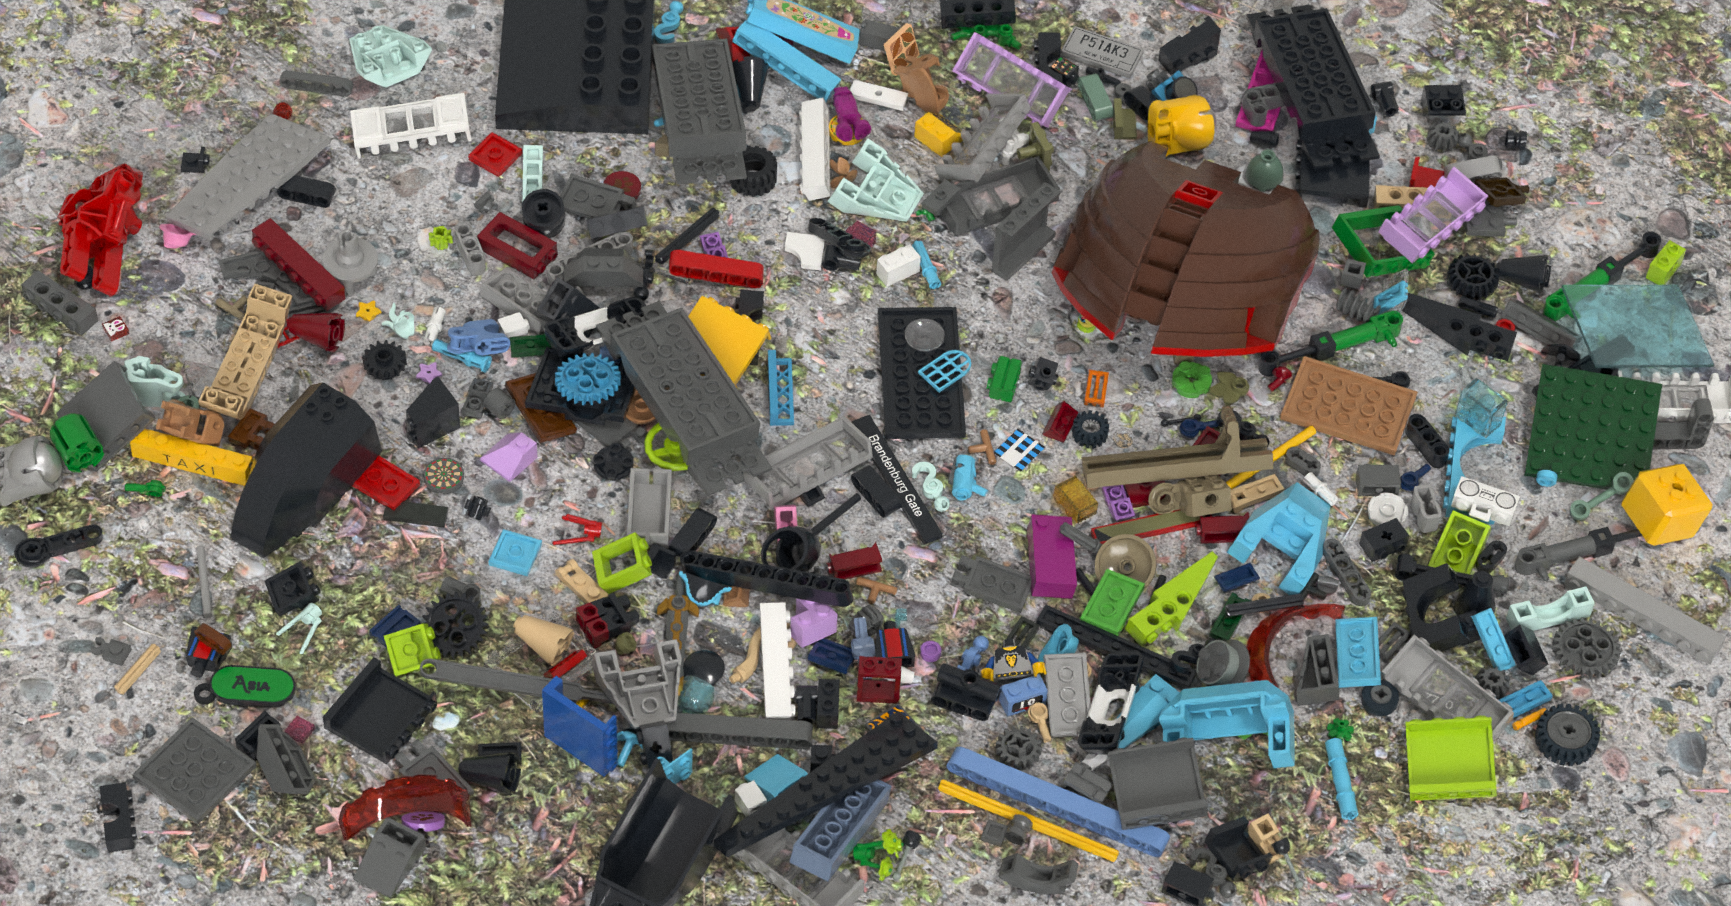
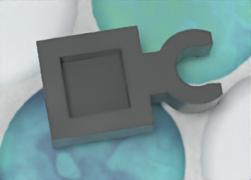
[90,637,132,666]

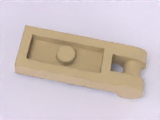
[1231,474,1284,513]
[555,559,609,604]

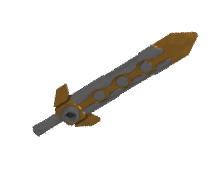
[657,573,699,695]

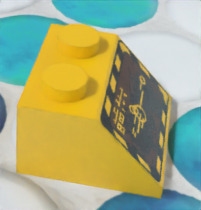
[914,112,963,157]

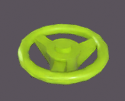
[644,423,688,471]

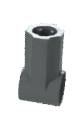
[440,576,481,603]

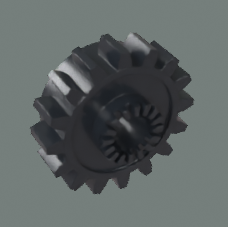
[362,340,407,381]

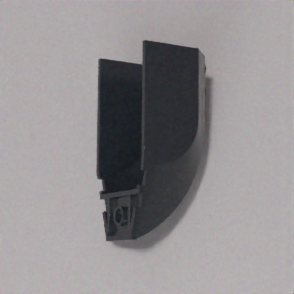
[231,382,382,558]
[590,758,739,906]

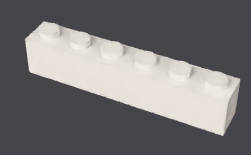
[799,98,831,201]
[760,602,795,720]

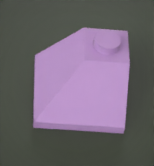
[480,432,538,482]

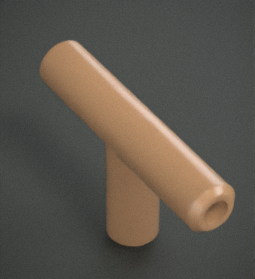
[968,429,997,465]
[856,577,898,604]

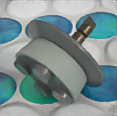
[1196,640,1251,686]

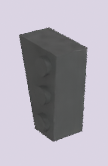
[1297,634,1339,706]

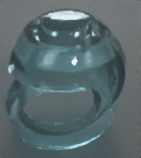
[679,675,715,714]

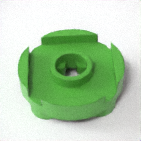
[1172,361,1212,398]

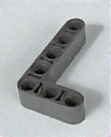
[1653,398,1714,450]

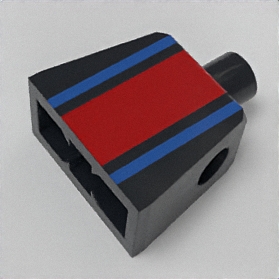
[875,621,915,668]
[186,626,233,678]

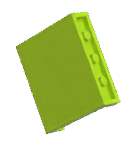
[1405,715,1497,801]

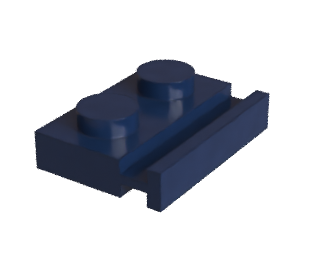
[369,604,421,648]
[808,638,855,674]

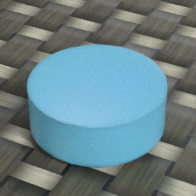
[1536,470,1557,487]

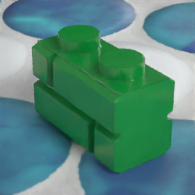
[986,356,1022,403]

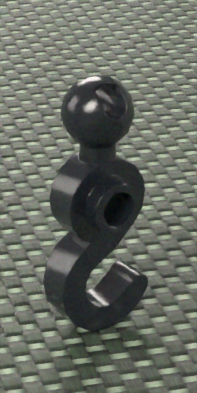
[634,249,655,301]
[1217,410,1270,448]
[1170,638,1216,674]

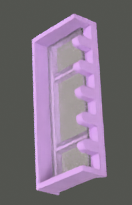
[952,32,1072,128]

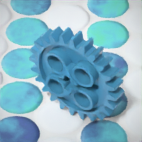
[555,353,621,405]

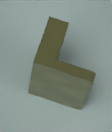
[1113,98,1137,140]

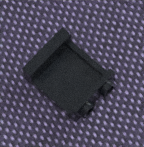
[1204,816,1273,881]

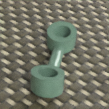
[1570,472,1634,521]

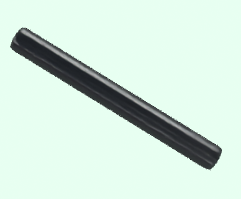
[655,208,719,265]

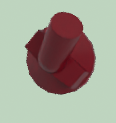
[1267,366,1292,392]

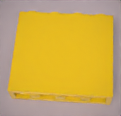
[688,296,771,389]

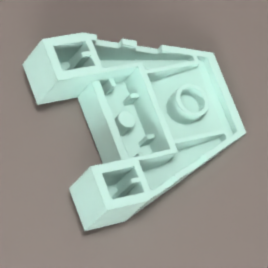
[828,138,924,222]

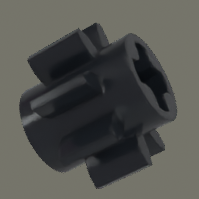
[464,495,491,520]

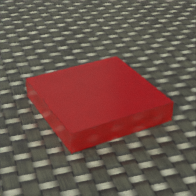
[468,132,522,177]

